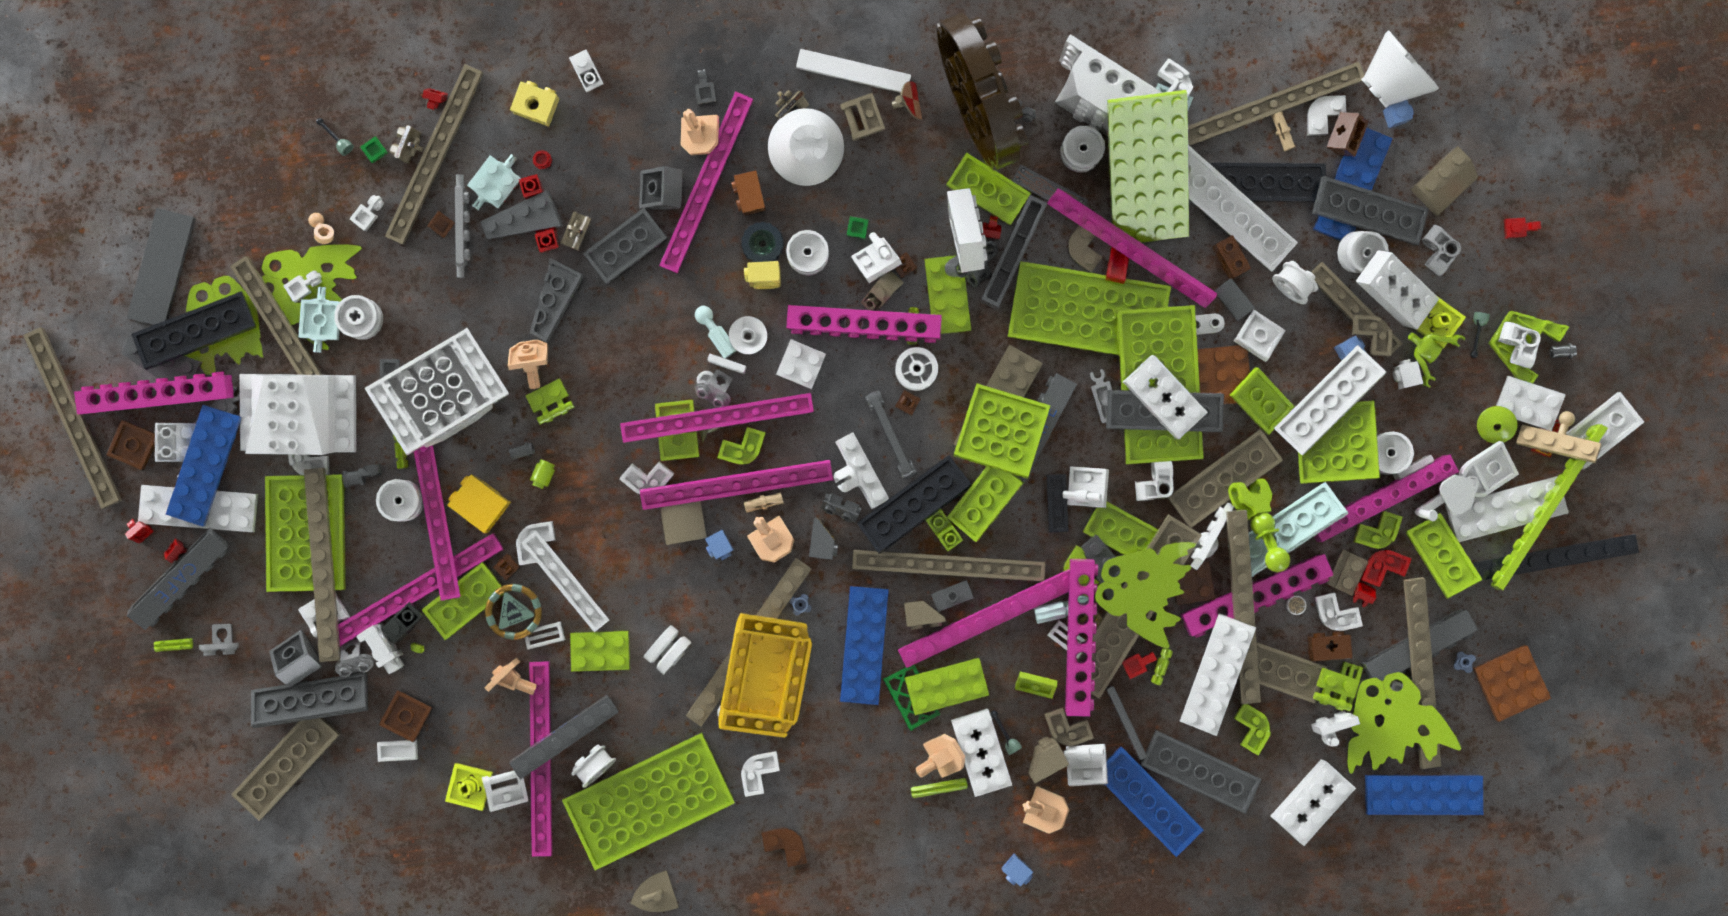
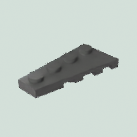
[480,190,563,240]
[530,258,584,343]
[121,336,202,392]
[1081,534,1125,600]

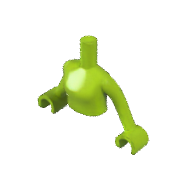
[1408,332,1465,388]

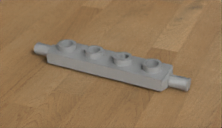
[455,174,470,278]

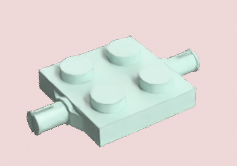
[467,154,521,211]
[298,287,340,353]

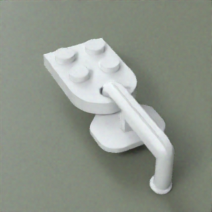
[1414,441,1519,521]

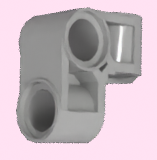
[1422,225,1461,277]

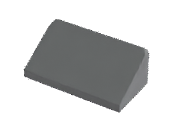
[1215,278,1255,321]

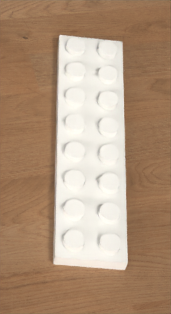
[1188,145,1298,272]

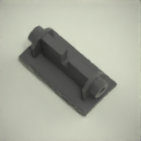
[820,493,862,523]

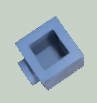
[1383,100,1414,129]
[1334,336,1366,361]
[705,530,734,560]
[1002,853,1033,887]

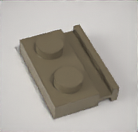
[1325,549,1368,596]

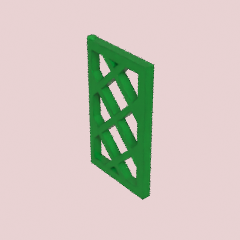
[883,665,941,731]

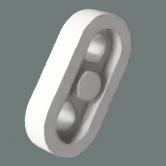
[1196,314,1225,335]

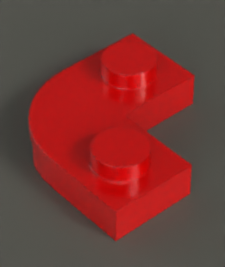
[1360,550,1412,587]

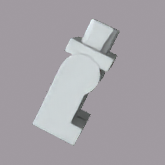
[356,623,405,674]

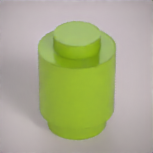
[530,459,555,489]

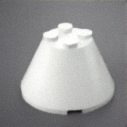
[1362,30,1439,108]
[768,109,844,186]

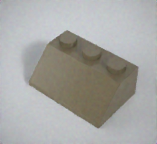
[1410,146,1478,217]
[1028,737,1070,783]

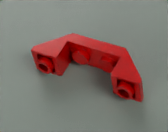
[519,174,559,253]

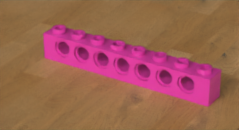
[786,305,942,343]
[74,372,234,415]
[1314,455,1459,542]
[1180,554,1333,638]
[1065,559,1098,716]

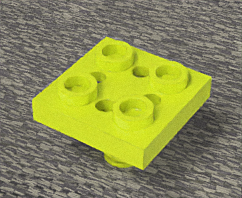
[1415,296,1466,348]
[445,763,493,811]

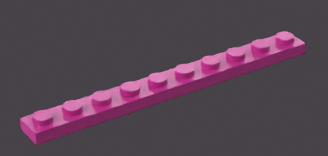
[659,91,753,274]
[1047,188,1217,308]
[620,393,814,443]
[414,445,460,601]
[640,460,833,510]
[338,533,504,647]
[898,569,1079,668]
[529,661,552,856]

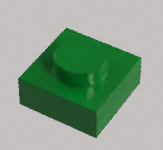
[360,136,388,164]
[846,216,869,239]

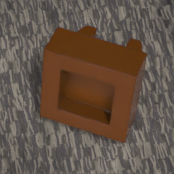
[427,211,455,238]
[894,252,917,279]
[895,390,921,416]
[493,553,521,581]

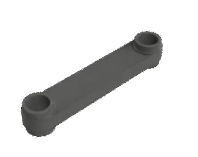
[865,390,917,480]

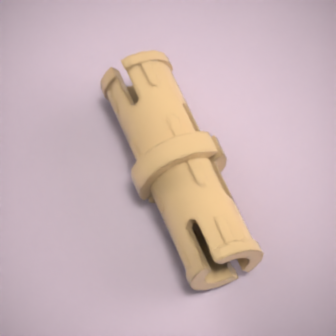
[1271,111,1296,151]
[744,492,784,513]

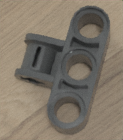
[945,241,998,288]

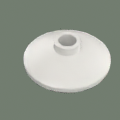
[729,316,767,354]

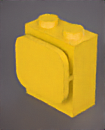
[448,474,511,533]

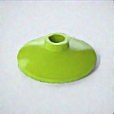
[1477,406,1517,444]

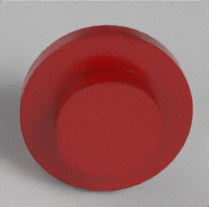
[533,150,552,170]

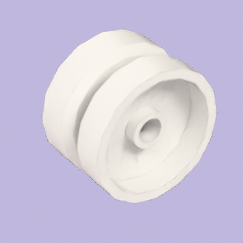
[1060,126,1105,172]
[786,230,829,276]
[1337,231,1389,273]
[335,295,383,340]
[1377,431,1414,475]
[376,479,424,522]
[643,625,692,675]

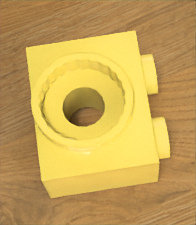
[510,81,560,127]
[744,261,781,289]

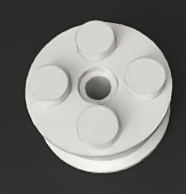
[1272,261,1318,304]
[895,347,938,391]
[571,744,616,788]

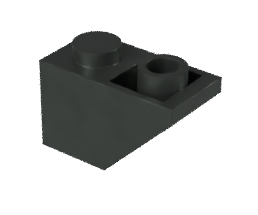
[381,602,423,643]

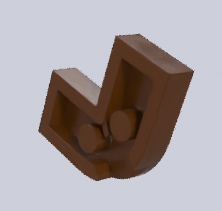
[761,828,807,867]

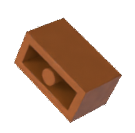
[732,170,766,216]

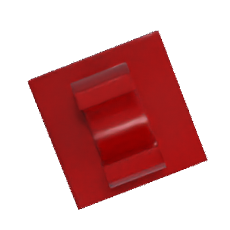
[422,88,448,110]
[981,216,1002,239]
[125,519,154,544]
[164,538,187,563]
[1353,581,1376,607]

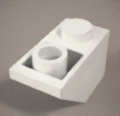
[569,50,603,93]

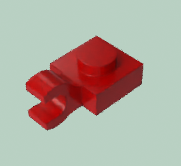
[1504,217,1541,239]
[1122,652,1157,679]

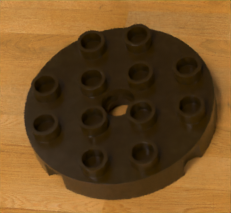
[936,13,1028,171]

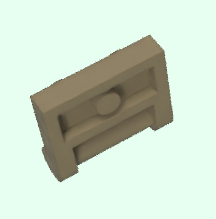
[840,93,885,141]

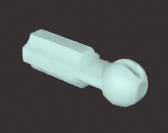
[695,306,736,359]
[1034,596,1088,624]

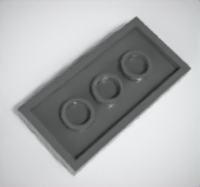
[583,208,668,284]

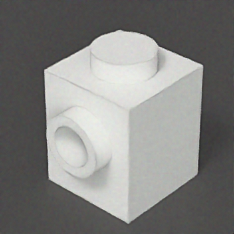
[1393,359,1423,389]

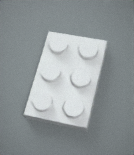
[1496,376,1565,431]

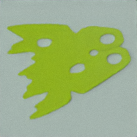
[262,244,361,350]
[185,276,263,376]
[1095,542,1196,649]
[1348,672,1461,774]

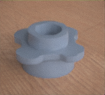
[790,594,811,616]
[1454,652,1476,673]

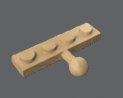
[1516,411,1602,463]

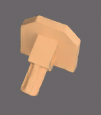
[681,109,719,155]
[508,340,548,389]
[747,516,794,563]
[484,658,537,695]
[916,734,965,778]
[1023,786,1069,834]

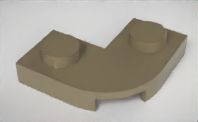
[1068,225,1103,273]
[1352,315,1393,357]
[1044,708,1094,746]

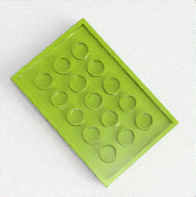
[265,474,346,592]

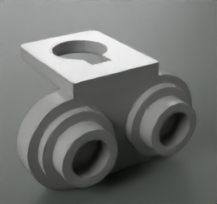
[695,369,733,408]
[199,624,239,656]
[335,639,374,677]

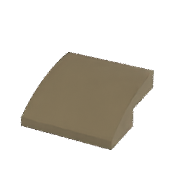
[660,501,707,545]

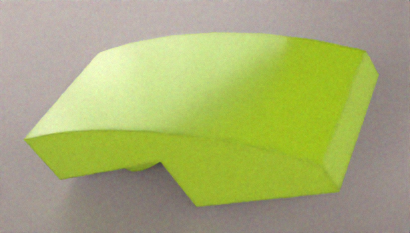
[926,510,963,551]

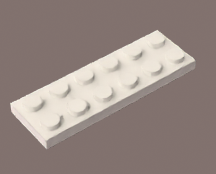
[1274,345,1387,456]
[1445,476,1569,542]
[138,485,258,532]
[1180,614,1256,736]

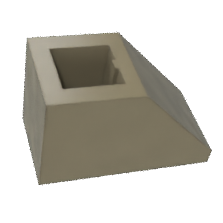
[860,271,904,311]
[904,600,946,630]

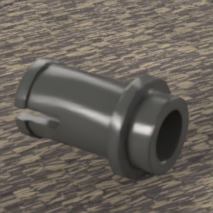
[1550,343,1577,359]
[509,442,535,460]

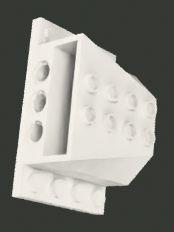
[1055,34,1162,136]
[365,328,509,455]
[240,374,356,455]

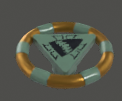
[485,584,542,640]

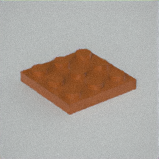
[1197,345,1250,405]
[1473,645,1551,722]

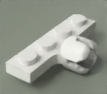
[834,433,889,509]
[1191,502,1234,570]

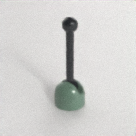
[316,118,354,156]
[1470,312,1490,358]
[990,710,1022,755]

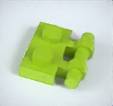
[526,378,574,425]
[1313,668,1360,711]

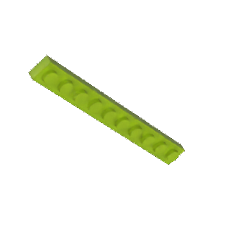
[1491,424,1608,590]

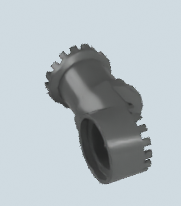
[342,464,382,488]

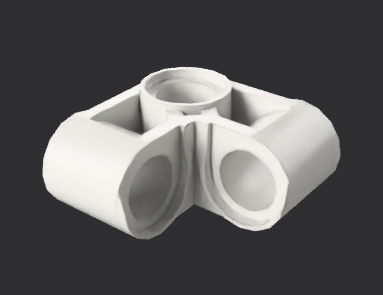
[1499,322,1541,369]
[1135,461,1174,501]

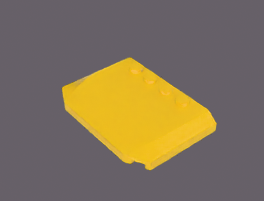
[719,613,812,738]

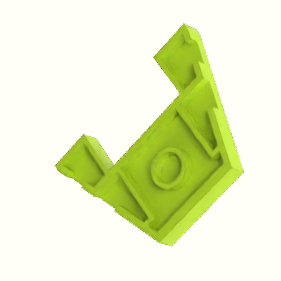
[1488,311,1569,383]

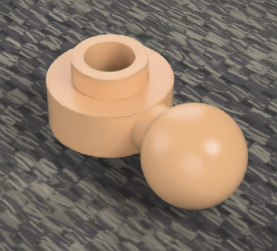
[308,213,334,244]

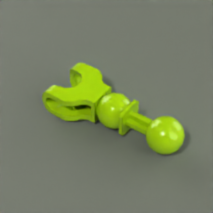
[1228,479,1290,572]

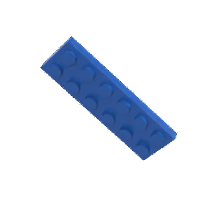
[1313,128,1393,241]
[165,405,242,527]
[840,586,888,705]
[1105,746,1203,857]
[1365,775,1483,815]

